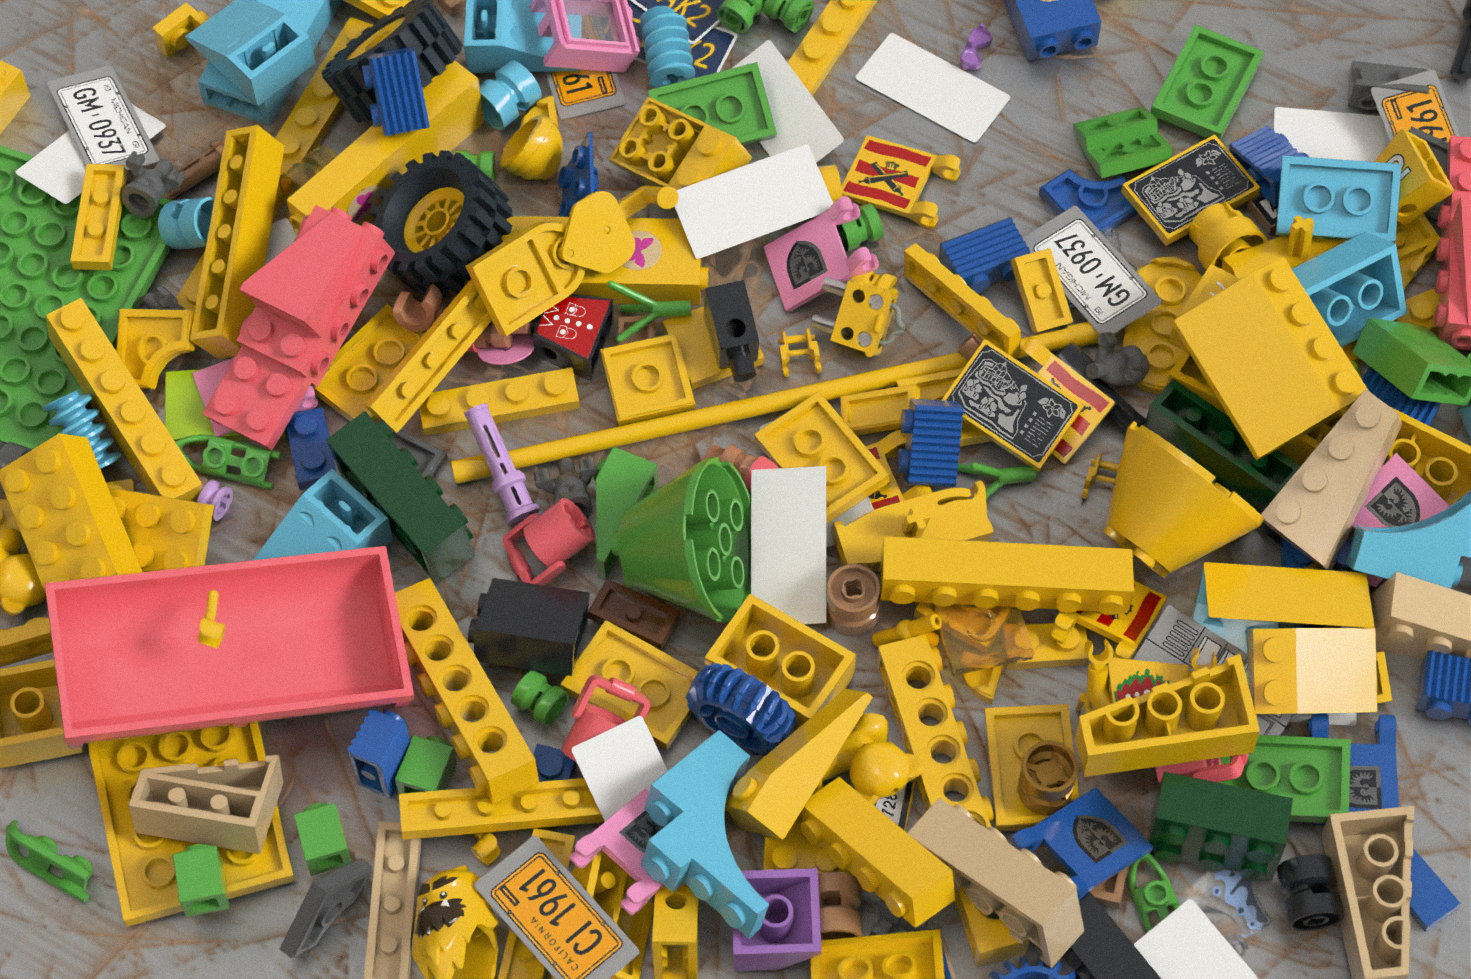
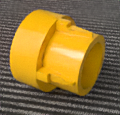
[1189,201,1268,270]

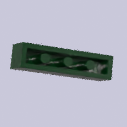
[1145,379,1301,511]

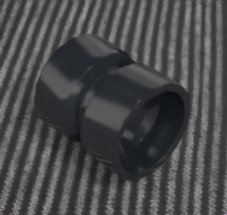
[1276,854,1344,931]

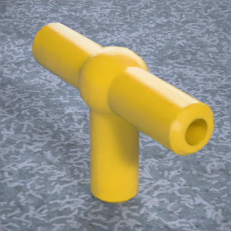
[872,614,942,648]

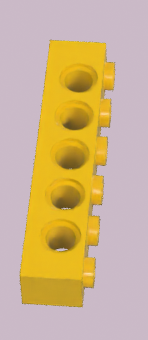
[395,578,539,804]

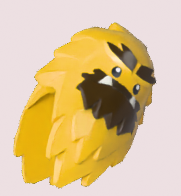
[412,865,499,979]

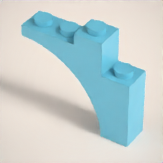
[1345,490,1471,589]
[641,730,769,938]

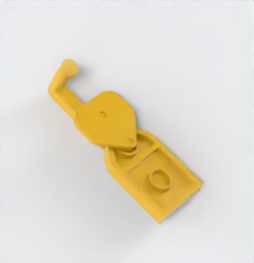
[465,186,679,336]

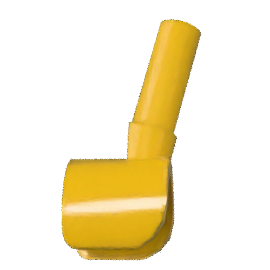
[198,590,226,649]
[470,832,501,866]

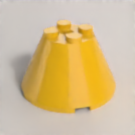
[1102,421,1264,579]

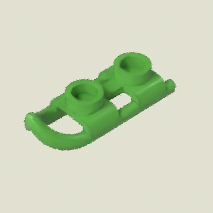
[175,434,282,490]
[5,820,93,903]
[1128,853,1180,933]

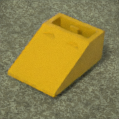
[608,96,752,190]

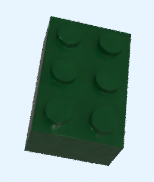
[1148,772,1293,881]

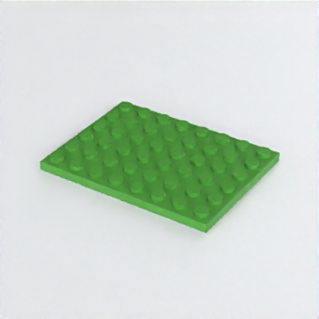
[0,145,172,449]

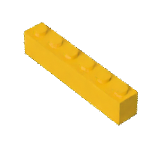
[190,125,285,359]
[46,298,202,502]
[880,536,1134,615]

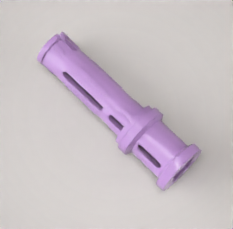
[464,403,540,525]

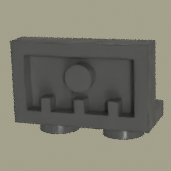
[1348,61,1429,110]

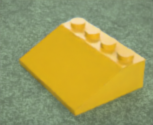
[1171,257,1369,460]

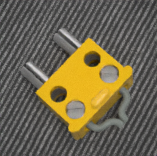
[810,277,906,357]

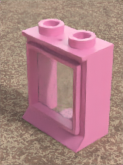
[530,0,640,73]

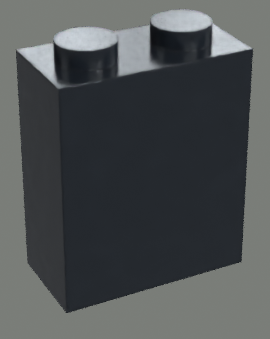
[468,578,590,676]

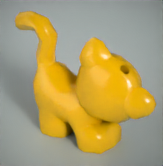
[0,528,46,616]
[797,713,924,819]

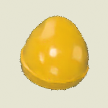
[500,115,563,180]

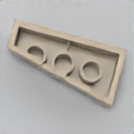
[1261,389,1402,571]
[1358,572,1471,659]
[907,798,1084,968]
[1321,806,1415,979]

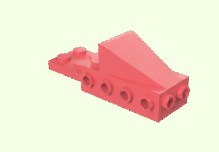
[1434,135,1471,351]
[202,205,395,451]

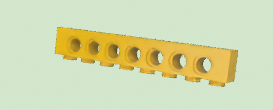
[877,634,1029,968]

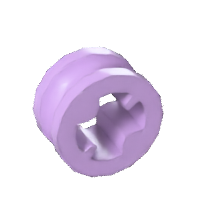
[197,480,233,521]

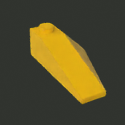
[726,689,873,840]

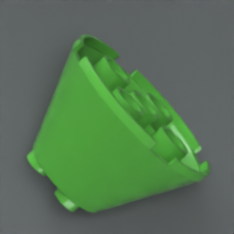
[610,457,751,623]

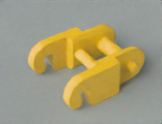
[778,328,822,378]
[1081,453,1119,499]

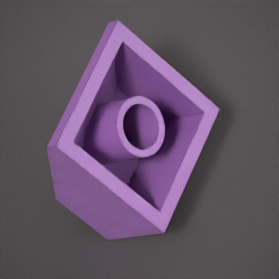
[732,868,821,972]

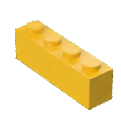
[800,777,955,928]

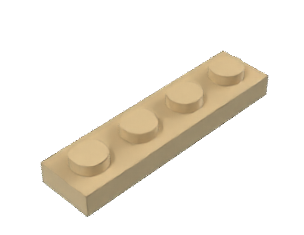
[364,822,422,979]

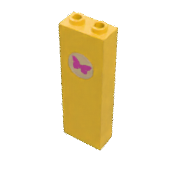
[287,60,484,241]
[466,216,709,305]

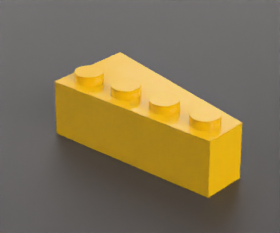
[1075,654,1260,777]

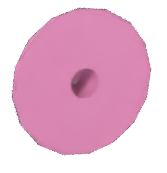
[478,335,535,365]

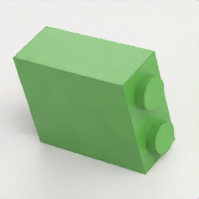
[1352,317,1471,406]

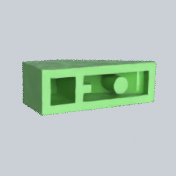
[593,446,658,580]

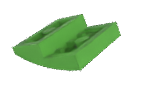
[1073,106,1173,178]

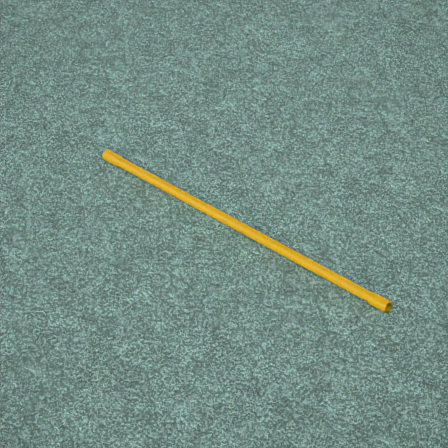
[451,321,1099,484]

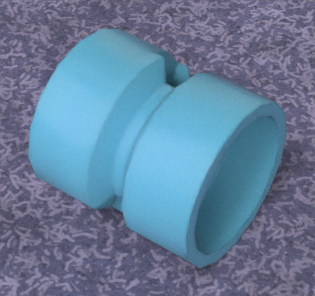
[479,60,542,130]
[158,197,215,250]

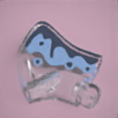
[1192,867,1273,957]

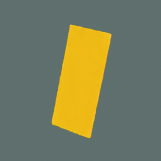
[1204,562,1374,628]

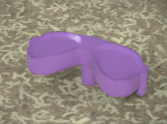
[960,23,992,70]

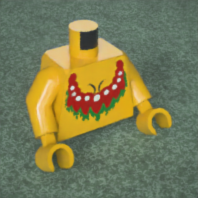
[1084,639,1217,710]

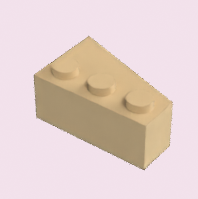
[128,755,284,854]

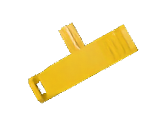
[1221,215,1348,279]
[831,480,994,572]

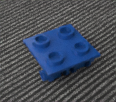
[558,132,599,217]

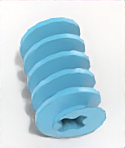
[640,6,695,88]
[41,390,121,469]

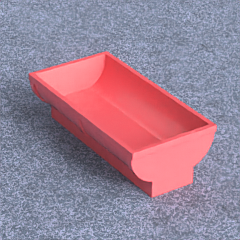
[45,546,414,749]

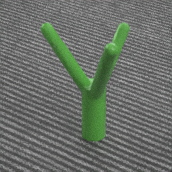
[607,280,691,343]
[957,462,1036,500]

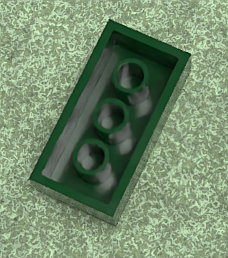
[326,411,474,585]

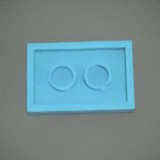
[1276,156,1402,243]

